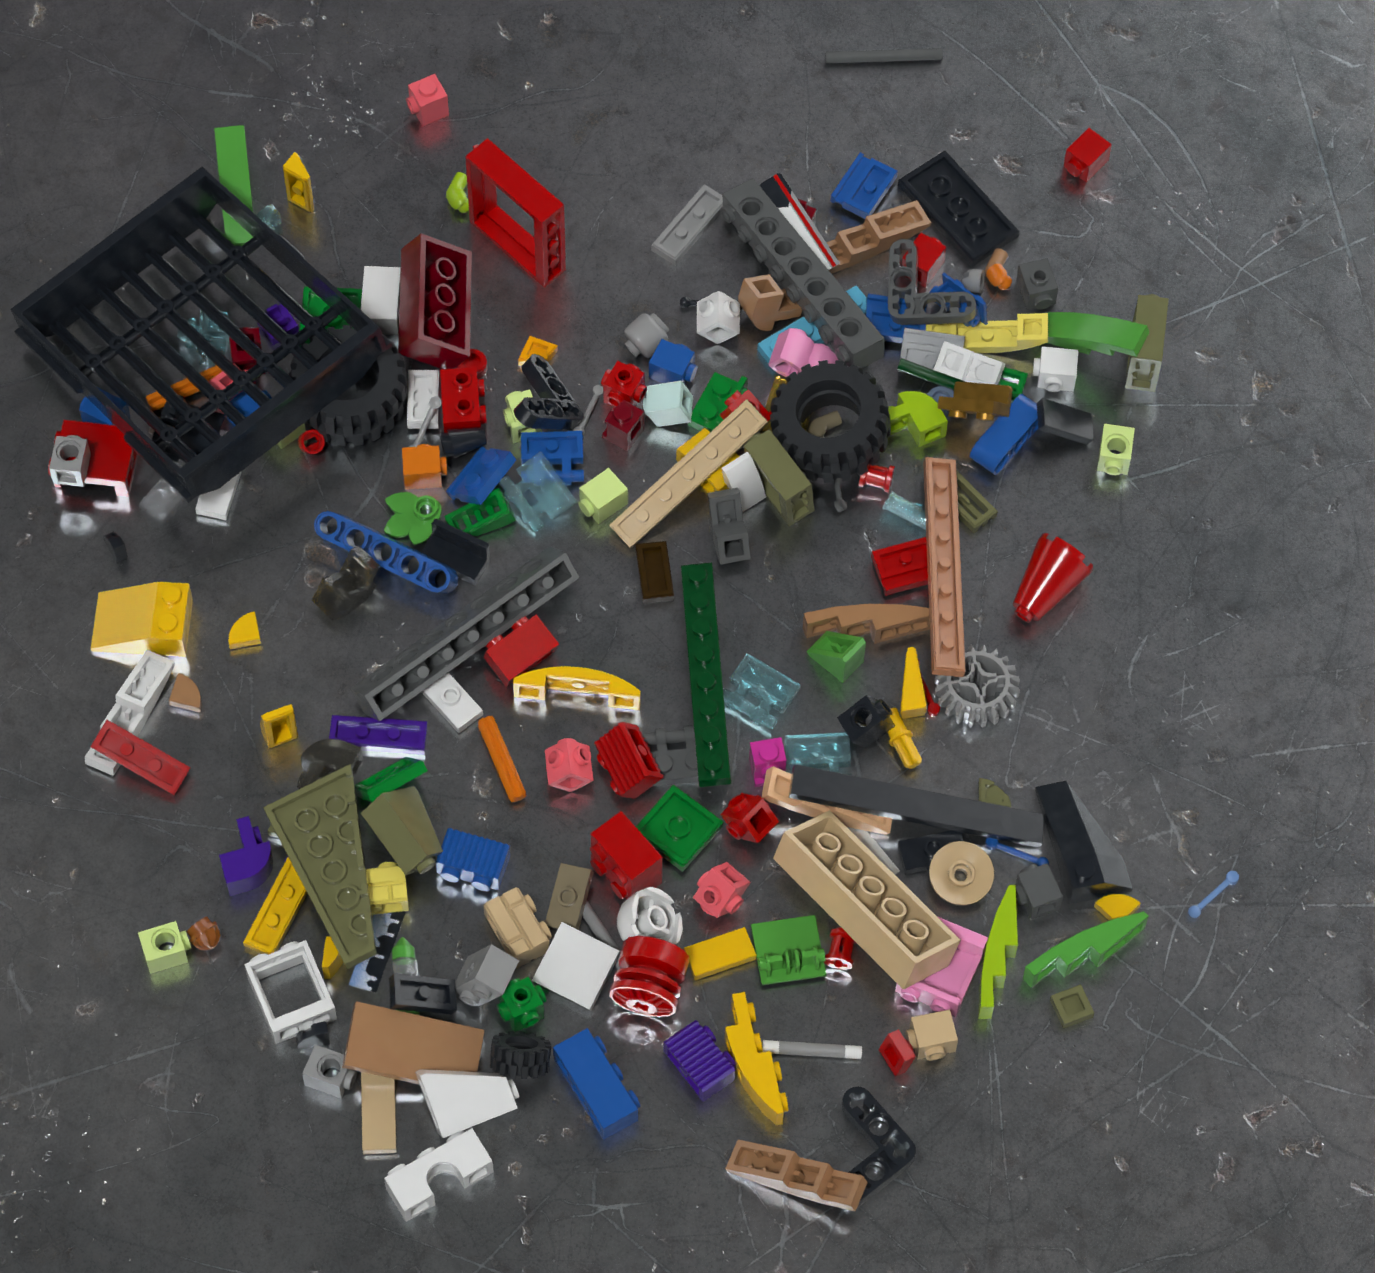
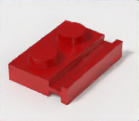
[871,537,928,596]

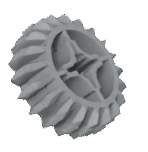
[934,644,1020,728]

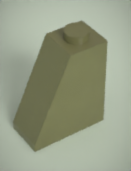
[361,786,443,875]

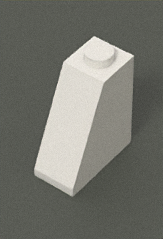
[415,1069,519,1138]

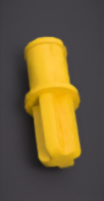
[887,708,922,769]

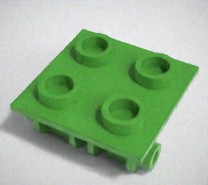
[751,915,826,985]

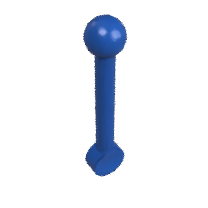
[985,838,1049,866]

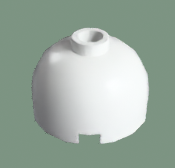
[617,887,683,945]

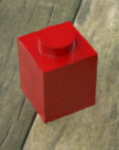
[1064,128,1112,183]
[901,233,946,288]

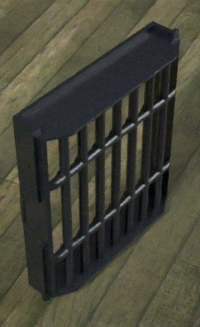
[10,167,392,503]

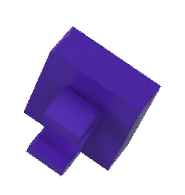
[257,304,299,345]

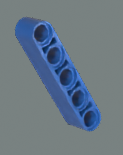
[314,511,459,594]

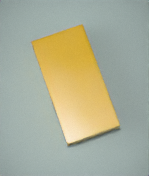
[684,927,757,980]

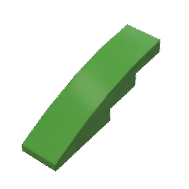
[214,125,254,246]
[1048,312,1150,357]
[1023,911,1149,988]

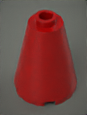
[1013,533,1094,623]

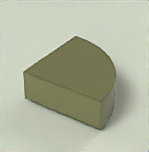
[978,778,1011,807]

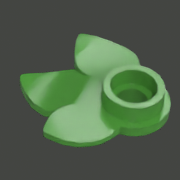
[384,492,442,545]

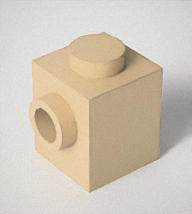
[905,1009,958,1061]

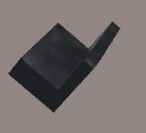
[421,519,490,585]

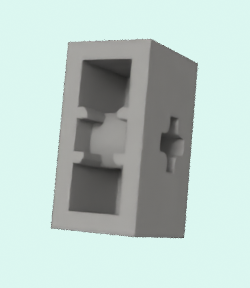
[455,944,519,1006]

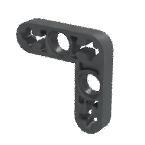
[888,239,977,325]

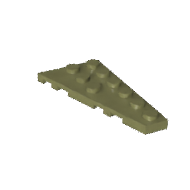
[263,764,377,969]

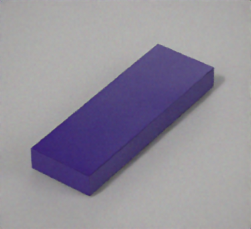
[328,715,428,755]

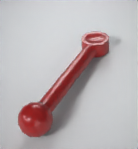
[918,659,940,717]

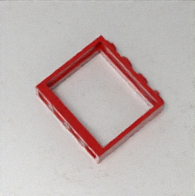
[465,138,566,288]

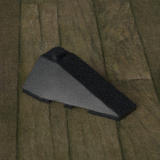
[1035,780,1133,905]

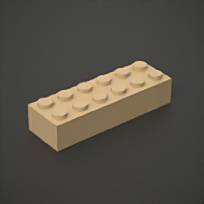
[773,810,961,990]

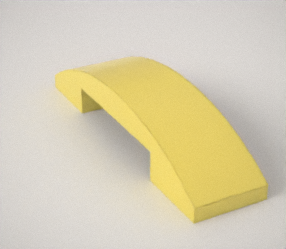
[926,313,1048,353]

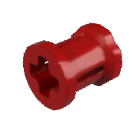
[858,464,895,493]
[824,928,857,970]

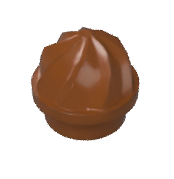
[186,916,220,950]

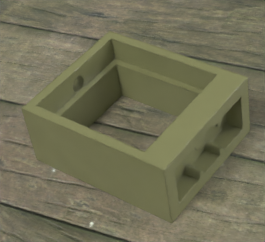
[1125,294,1169,392]
[744,429,815,527]

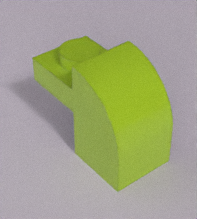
[888,391,948,447]

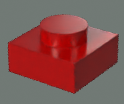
[878,1029,916,1077]

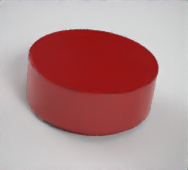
[457,349,487,379]

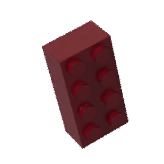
[398,233,472,369]

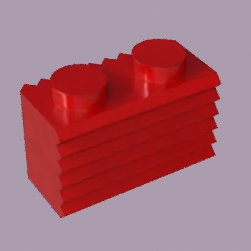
[594,722,664,799]

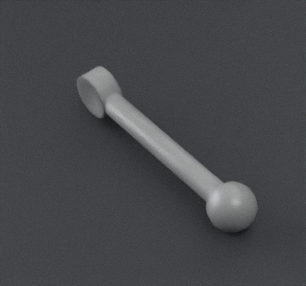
[573,385,603,436]
[409,396,442,447]

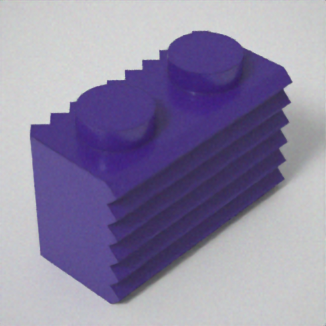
[663,1020,736,1102]

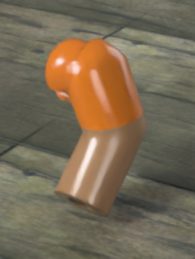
[985,248,1012,291]

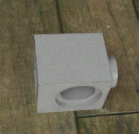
[49,435,91,487]
[302,1044,357,1099]

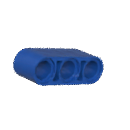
[969,394,1038,475]

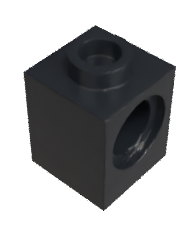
[837,695,895,748]

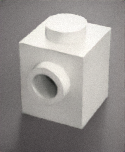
[1032,347,1078,392]

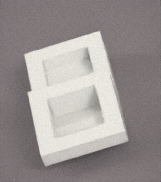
[934,341,1005,385]
[722,452,766,513]

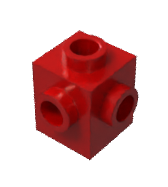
[601,360,647,407]
[720,793,779,843]

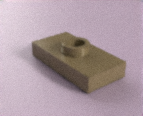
[545,863,594,930]

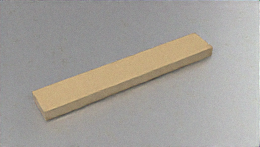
[609,399,768,549]

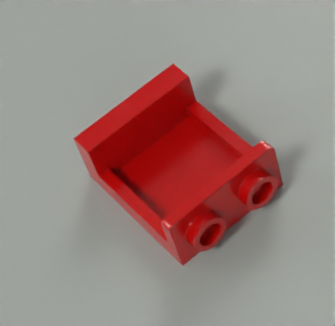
[48,420,138,497]

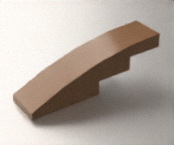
[826,200,931,274]
[803,604,930,644]
[725,1140,867,1212]

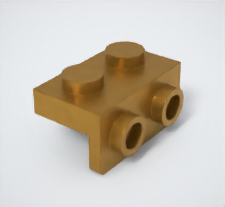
[938,381,1012,421]

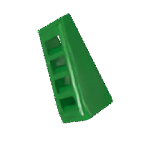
[444,488,516,537]

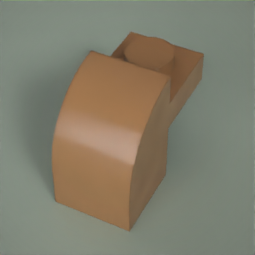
[738,274,802,331]

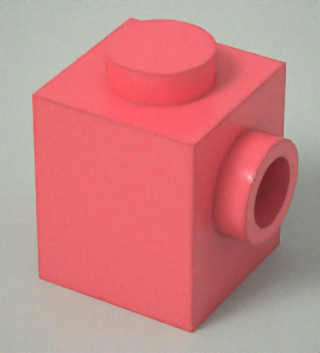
[406,74,449,127]

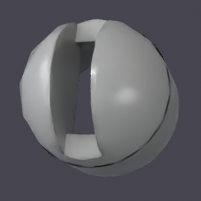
[961,269,985,294]

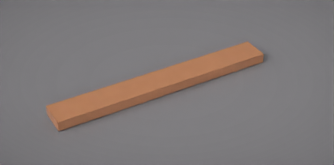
[923,457,966,677]

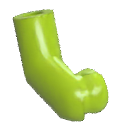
[446,172,469,213]

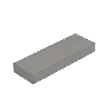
[651,184,723,266]

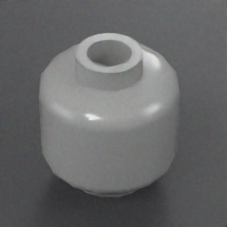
[624,313,670,358]

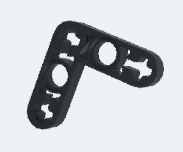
[514,354,584,430]
[842,1086,916,1210]

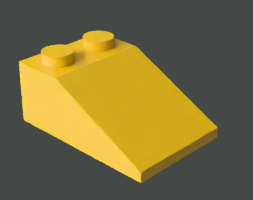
[91,582,193,657]

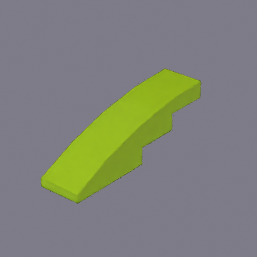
[978,885,1018,1019]

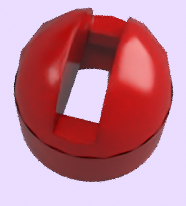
[298,429,325,454]

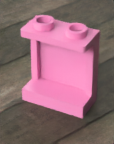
[895,917,988,1017]

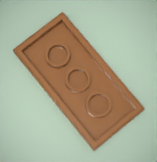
[342,1001,484,1085]

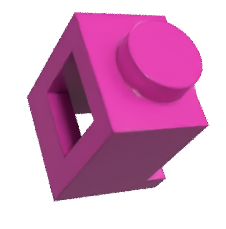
[749,737,787,787]

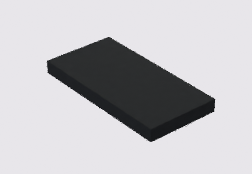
[898,151,1020,267]

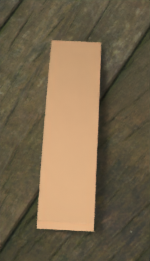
[761,767,892,835]

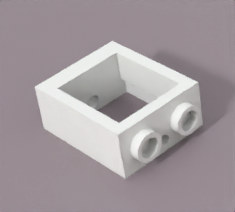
[244,940,337,1044]

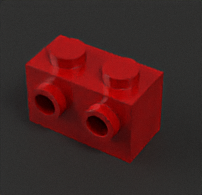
[440,367,487,433]
[483,614,559,688]

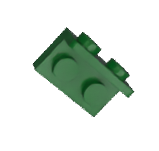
[688,372,748,432]

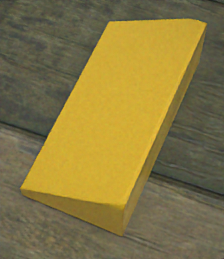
[283,152,314,213]

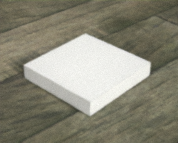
[532,922,620,1011]

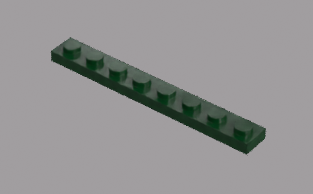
[681,562,731,787]

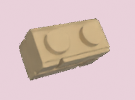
[483,887,552,968]

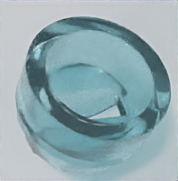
[256,204,282,230]

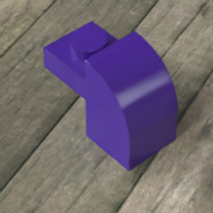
[219,816,273,896]

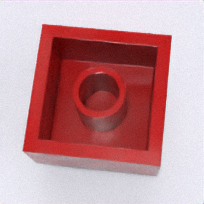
[590,811,663,900]

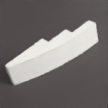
[85,650,175,776]

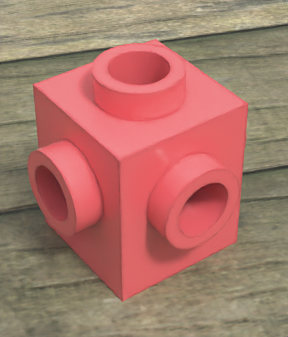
[545,738,594,792]
[693,862,751,918]

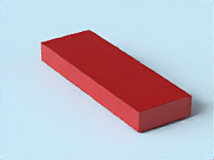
[90,720,191,796]

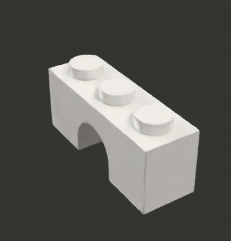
[384,1128,494,1222]

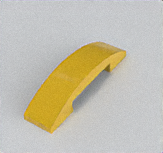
[513,666,641,710]

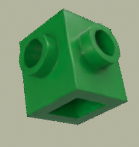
[496,976,547,1032]

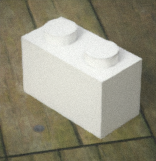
[361,266,401,335]

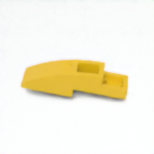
[724,992,789,1125]

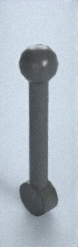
[834,478,847,512]

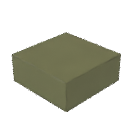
[1050,984,1094,1029]

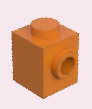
[402,444,447,490]

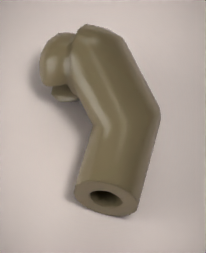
[807,410,842,438]

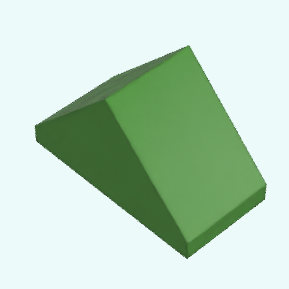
[806,631,866,683]

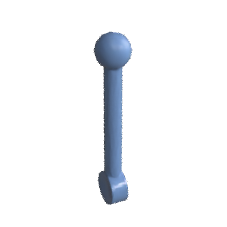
[1188,871,1239,918]

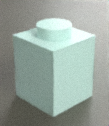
[643,381,693,427]

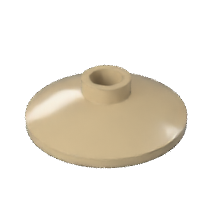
[929,841,994,905]

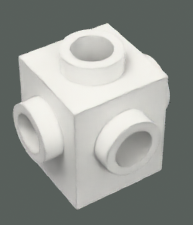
[697,291,740,344]

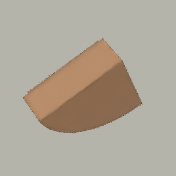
[169,673,202,713]

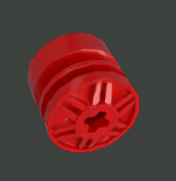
[610,936,690,1017]

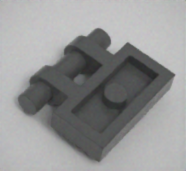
[642,725,699,787]

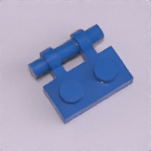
[521,431,584,486]

